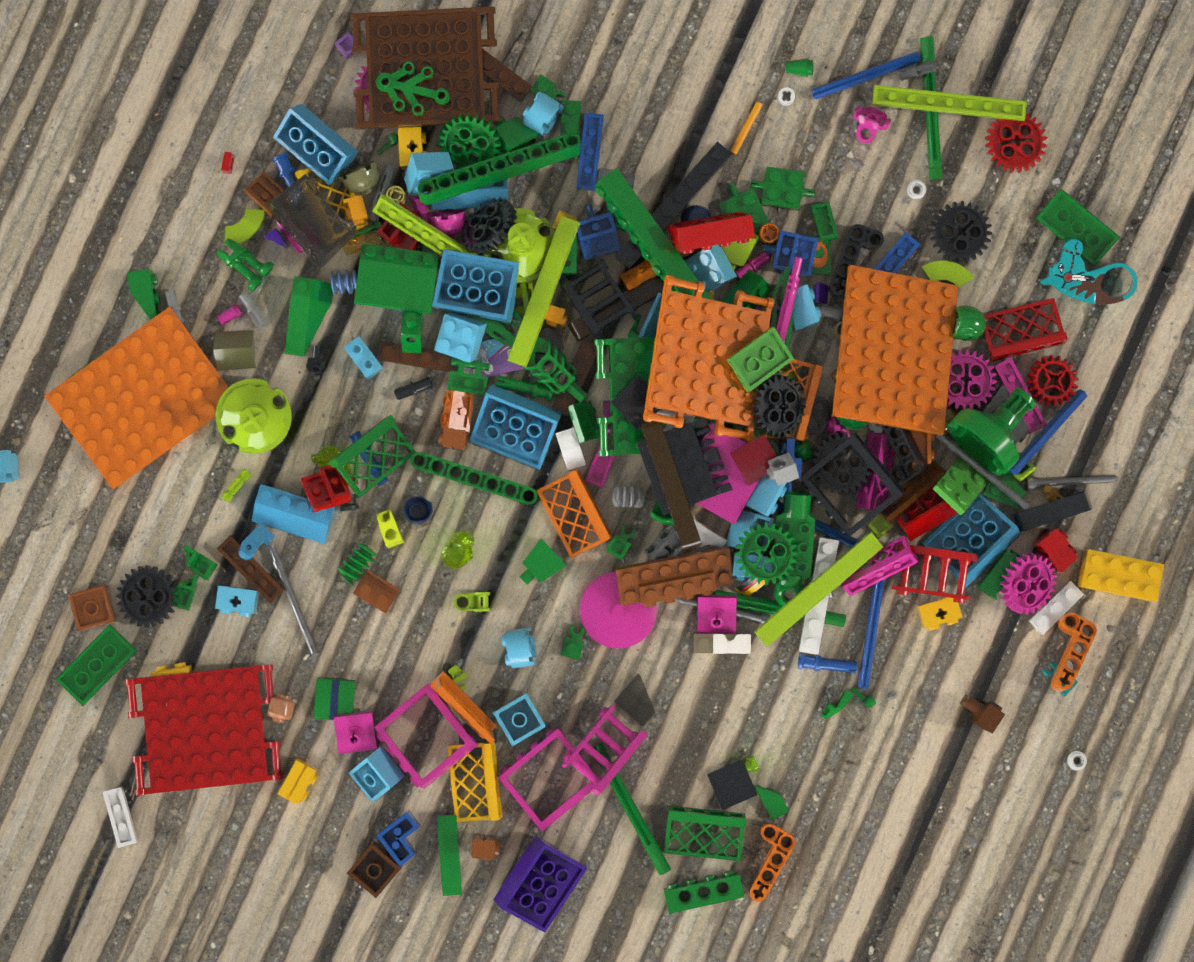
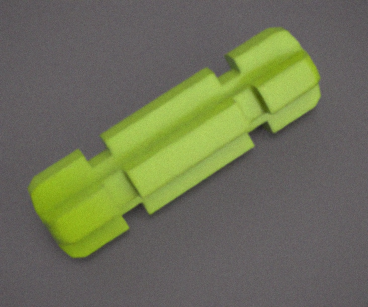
[221,469,252,502]

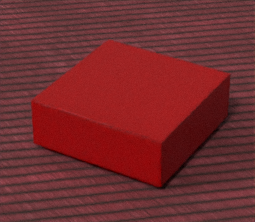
[221,151,235,174]

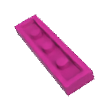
[994,357,1047,434]

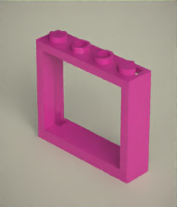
[374,683,478,789]
[498,727,598,831]

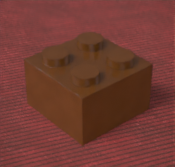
[347,841,403,898]

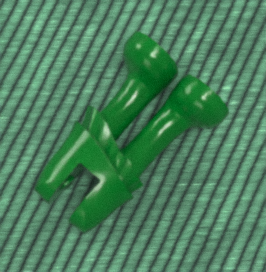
[216,238,275,293]

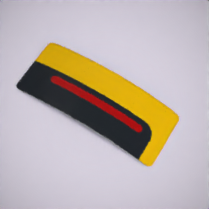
[734,578,765,596]

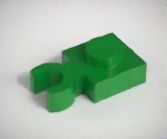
[530,74,566,103]
[605,525,635,560]
[561,625,585,660]

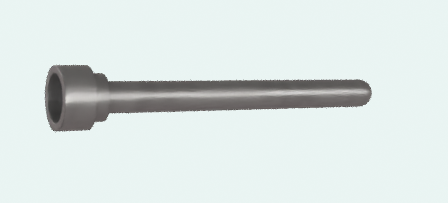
[1025,475,1118,491]

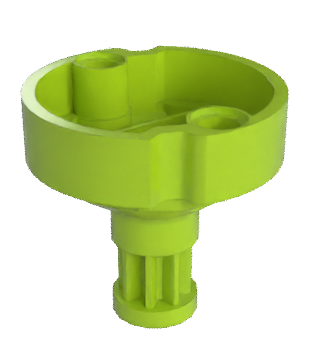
[483,208,555,285]
[216,378,292,454]

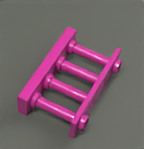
[561,705,648,796]

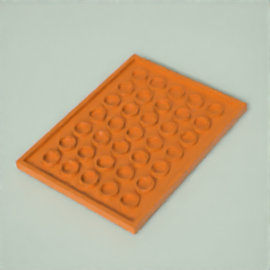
[832,265,958,435]
[44,306,229,489]

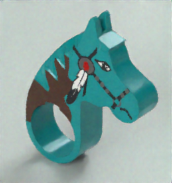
[1040,238,1138,305]

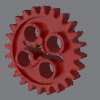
[985,113,1048,173]

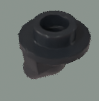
[306,345,325,373]

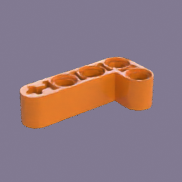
[1051,612,1097,692]
[748,822,795,902]

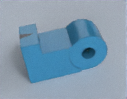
[238,523,275,560]

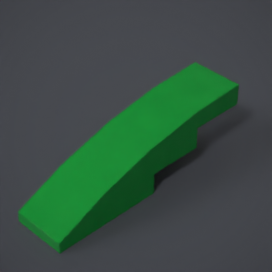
[437,815,462,896]

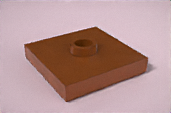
[68,584,116,632]

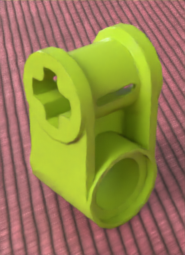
[454,592,491,612]

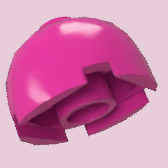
[427,210,466,239]

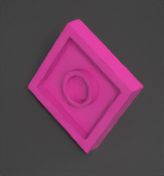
[698,595,737,634]
[334,711,377,754]

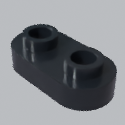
[807,396,830,435]

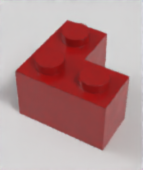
[1032,528,1078,573]

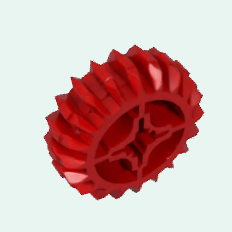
[1026,355,1079,407]

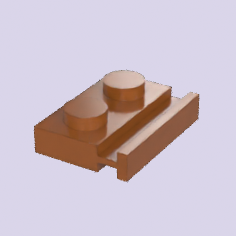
[244,171,291,217]
[353,570,401,613]

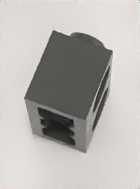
[644,525,683,561]

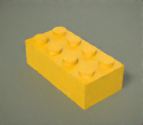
[1077,549,1164,602]

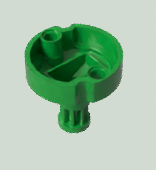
[948,388,1036,475]

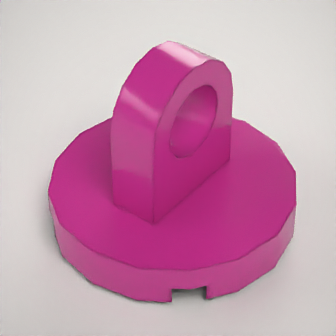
[853,106,891,143]

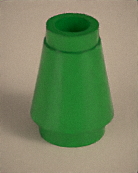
[786,58,814,77]

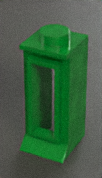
[977,550,1020,600]

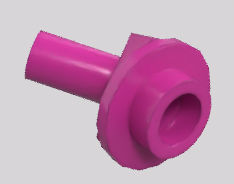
[826,416,851,437]

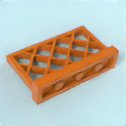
[775,359,823,441]
[536,469,613,559]
[429,671,497,744]

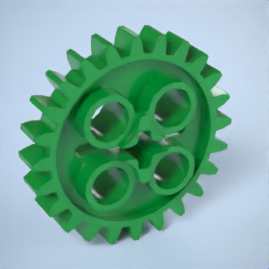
[439,113,502,169]
[735,522,799,585]

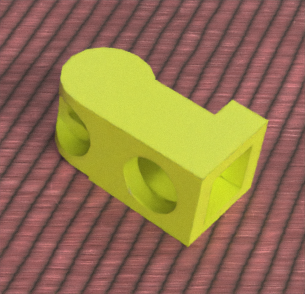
[376,509,405,549]

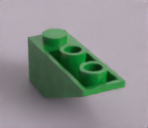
[127,269,161,320]

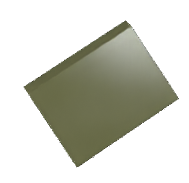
[213,330,256,371]

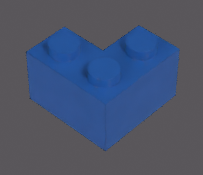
[376,810,420,867]

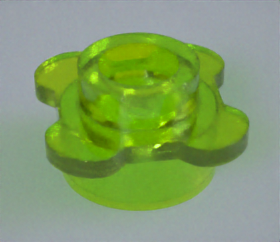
[744,756,760,775]

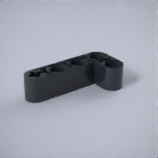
[828,224,884,297]
[881,425,926,484]
[1013,490,1093,532]

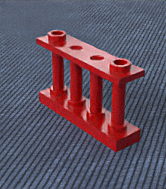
[892,544,978,604]

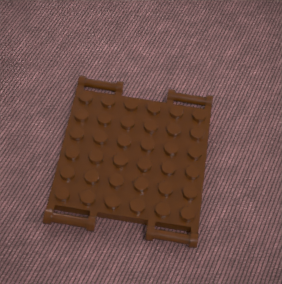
[350,7,501,130]

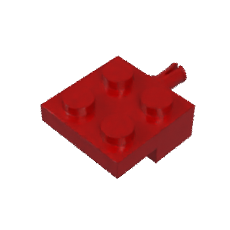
[377,202,423,251]
[301,465,358,513]

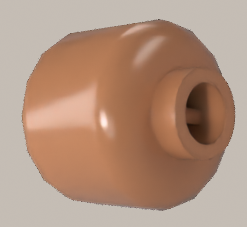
[267,694,295,724]

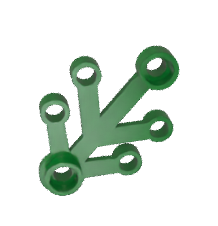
[376,62,450,116]

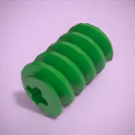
[337,543,379,585]

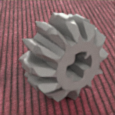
[612,487,645,509]

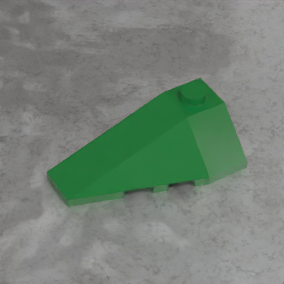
[285,276,333,357]

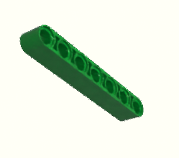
[410,452,538,505]

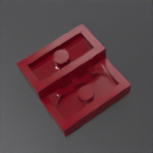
[730,434,777,486]

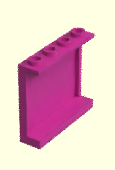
[696,422,759,524]

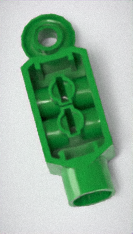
[772,492,816,607]

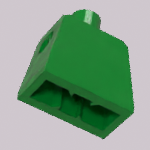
[494,116,539,154]
[401,311,424,353]
[519,538,566,585]

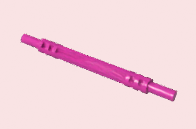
[773,257,803,376]

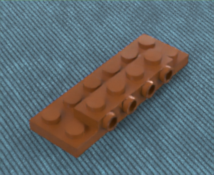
[615,546,734,607]

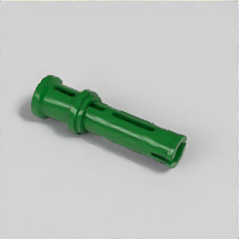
[496,375,555,402]

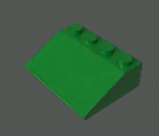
[354,243,439,314]

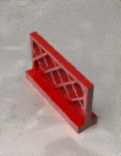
[984,298,1068,362]

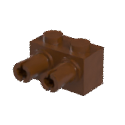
[960,694,1005,734]

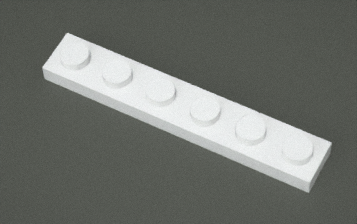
[799,537,839,655]

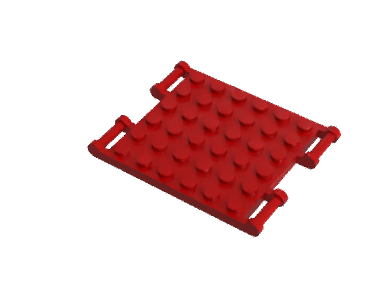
[125,664,284,796]

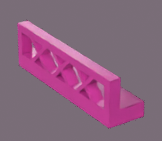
[856,432,895,510]
[841,536,918,596]

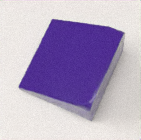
[264,229,288,249]
[813,283,828,304]

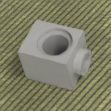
[767,452,799,486]

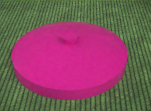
[580,572,657,648]

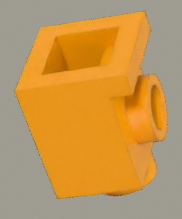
[342,195,368,227]
[544,305,568,328]

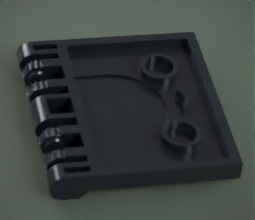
[636,418,733,515]

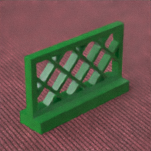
[329,415,416,498]
[664,805,746,862]

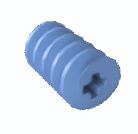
[331,270,358,294]

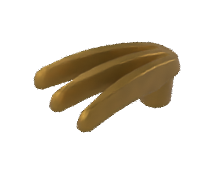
[1042,485,1064,502]

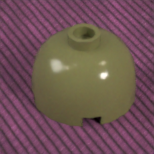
[340,161,379,195]

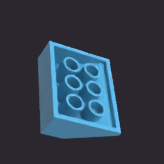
[432,249,519,323]
[469,384,562,470]
[922,493,1021,587]

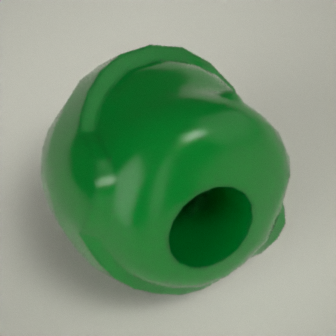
[794,440,814,462]

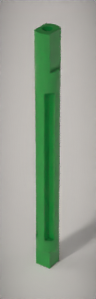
[920,36,943,181]
[712,590,846,627]
[593,742,671,875]

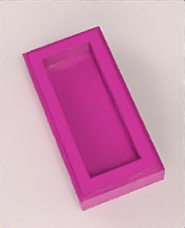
[585,445,616,488]

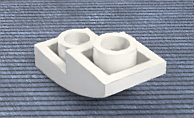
[694,519,727,548]

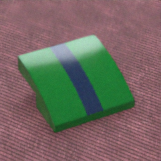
[314,677,356,720]

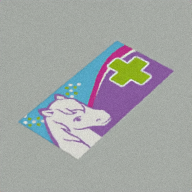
[464,333,524,378]

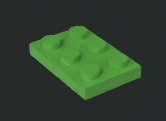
[726,327,794,392]
[933,457,988,516]

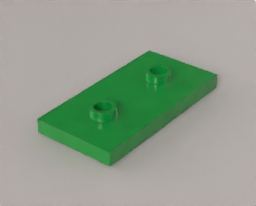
[1036,189,1120,266]
[55,624,138,706]

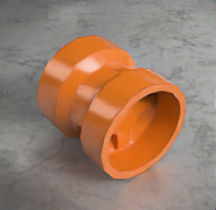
[759,223,779,245]

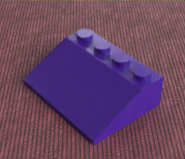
[493,835,587,933]

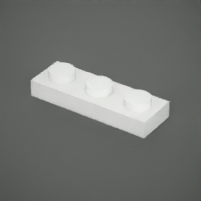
[1029,581,1084,635]
[103,786,138,848]

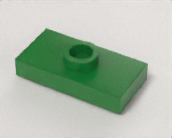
[810,202,838,242]

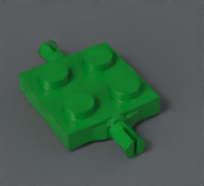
[750,167,816,211]
[719,183,769,245]

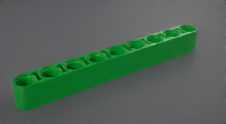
[418,132,581,205]

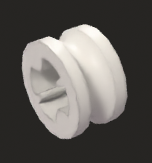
[778,87,795,106]

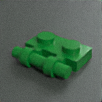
[447,358,490,396]
[568,401,600,443]

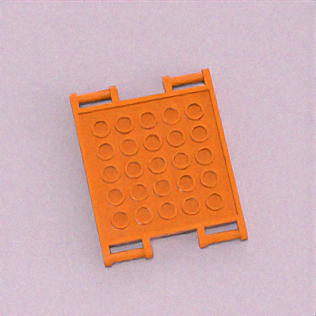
[643,274,774,442]

